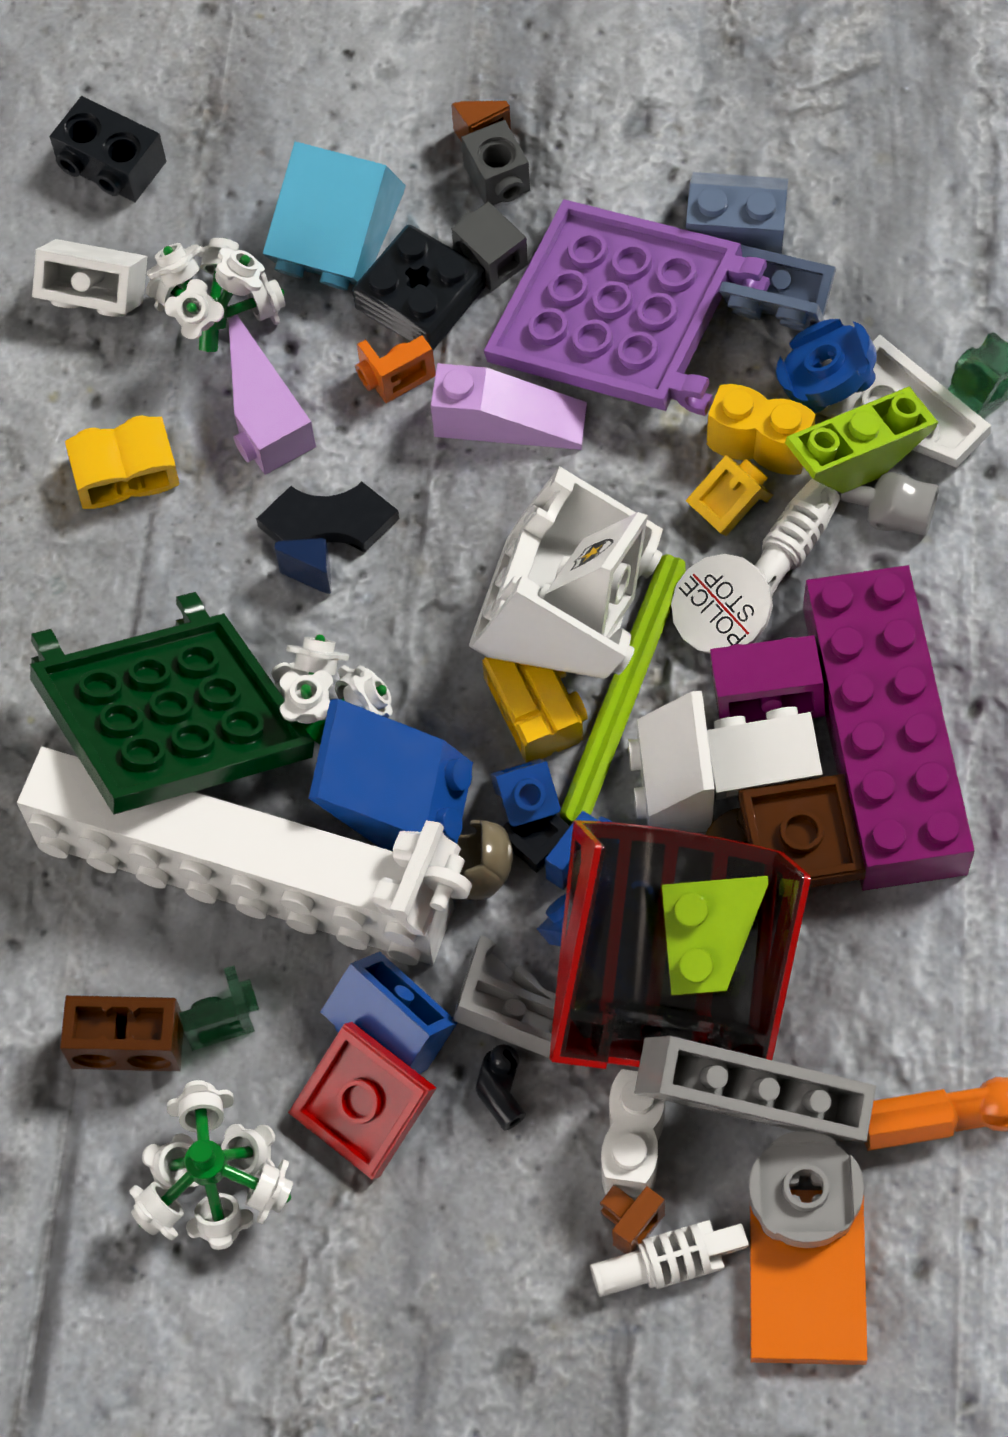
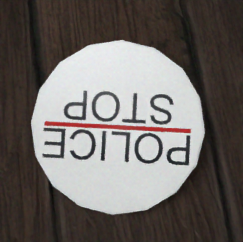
[671,554,773,654]

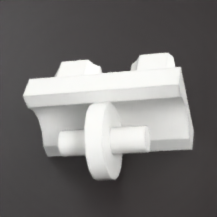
[372,820,472,937]

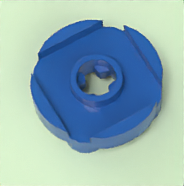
[776,319,877,413]

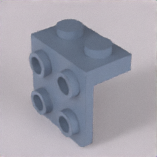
[719,245,836,331]

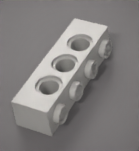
[634,1036,876,1142]

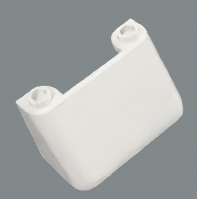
[469,466,663,679]

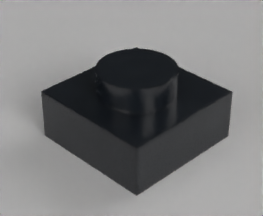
[503,814,570,873]

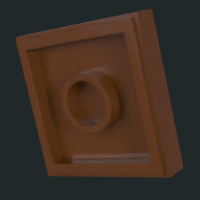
[738,774,866,892]

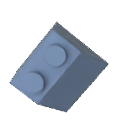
[686,172,788,254]

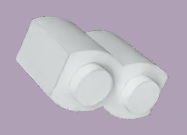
[601,1069,665,1200]

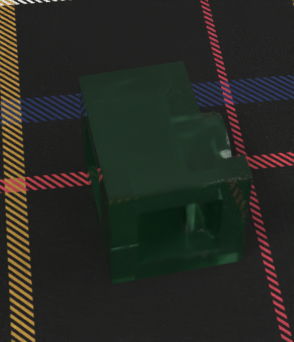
[948,332,1008,414]

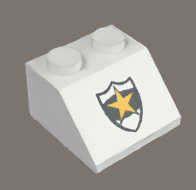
[539,512,648,639]

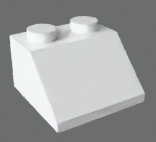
[628,691,715,833]

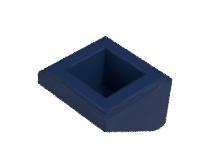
[275,538,331,594]

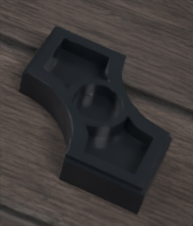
[256,481,399,552]

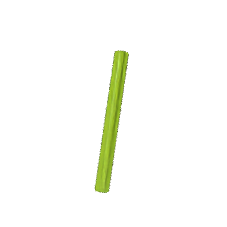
[560,554,686,826]

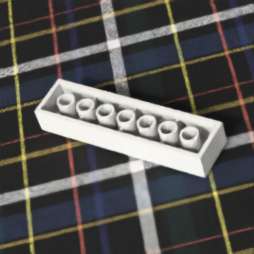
[17,746,454,965]

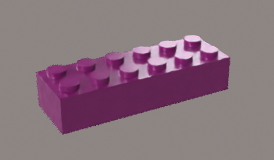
[803,565,975,891]

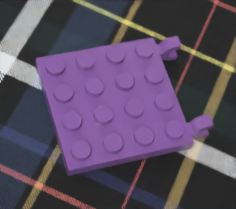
[484,199,770,416]

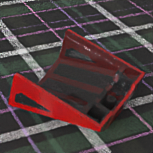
[549,820,811,1069]

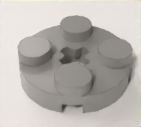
[748,1131,864,1248]

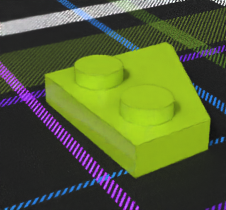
[662,876,769,995]

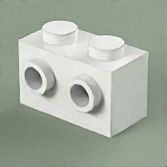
[32,239,148,317]
[707,707,823,800]

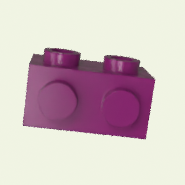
[710,635,825,723]

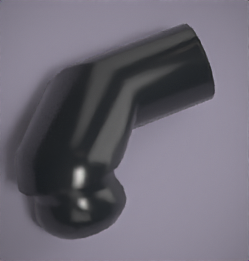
[476,1044,526,1131]

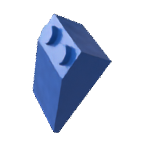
[309,699,473,851]

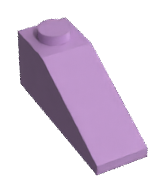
[228,315,316,475]
[431,363,587,450]

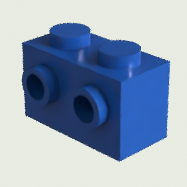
[320,951,458,1074]

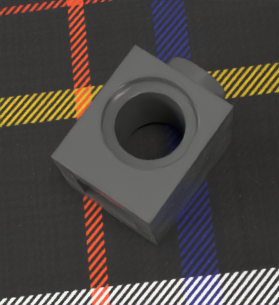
[461,120,530,205]
[451,201,528,292]

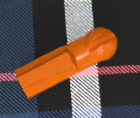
[864,1077,1008,1151]

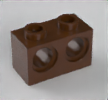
[60,995,185,1071]

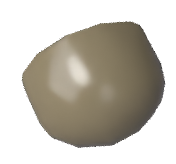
[458,820,513,901]

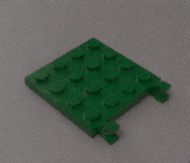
[30,592,314,815]

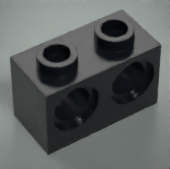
[49,96,167,202]

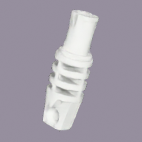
[755,478,841,595]
[590,1220,749,1297]

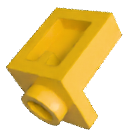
[685,455,773,536]

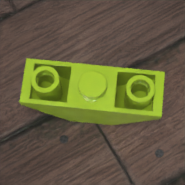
[785,386,938,494]

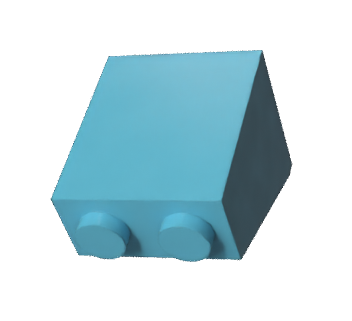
[263,141,406,290]

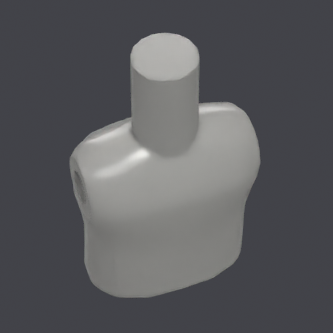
[840,472,939,536]

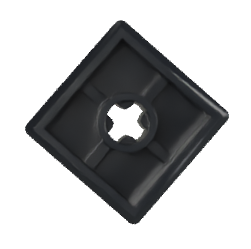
[352,225,486,350]

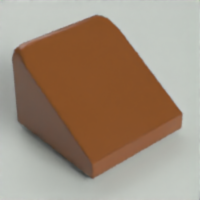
[451,101,511,142]

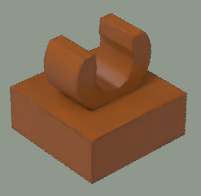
[600,1185,665,1254]

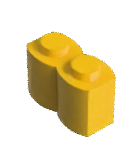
[706,384,816,475]
[65,415,180,509]

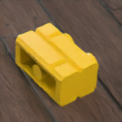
[482,656,588,762]

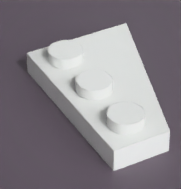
[818,335,991,468]

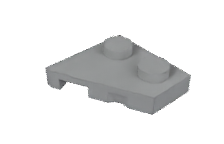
[452,935,572,1058]

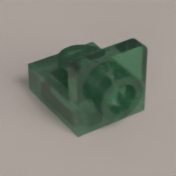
[179,965,259,1051]

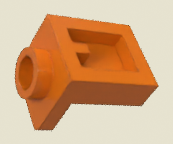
[355,335,436,403]

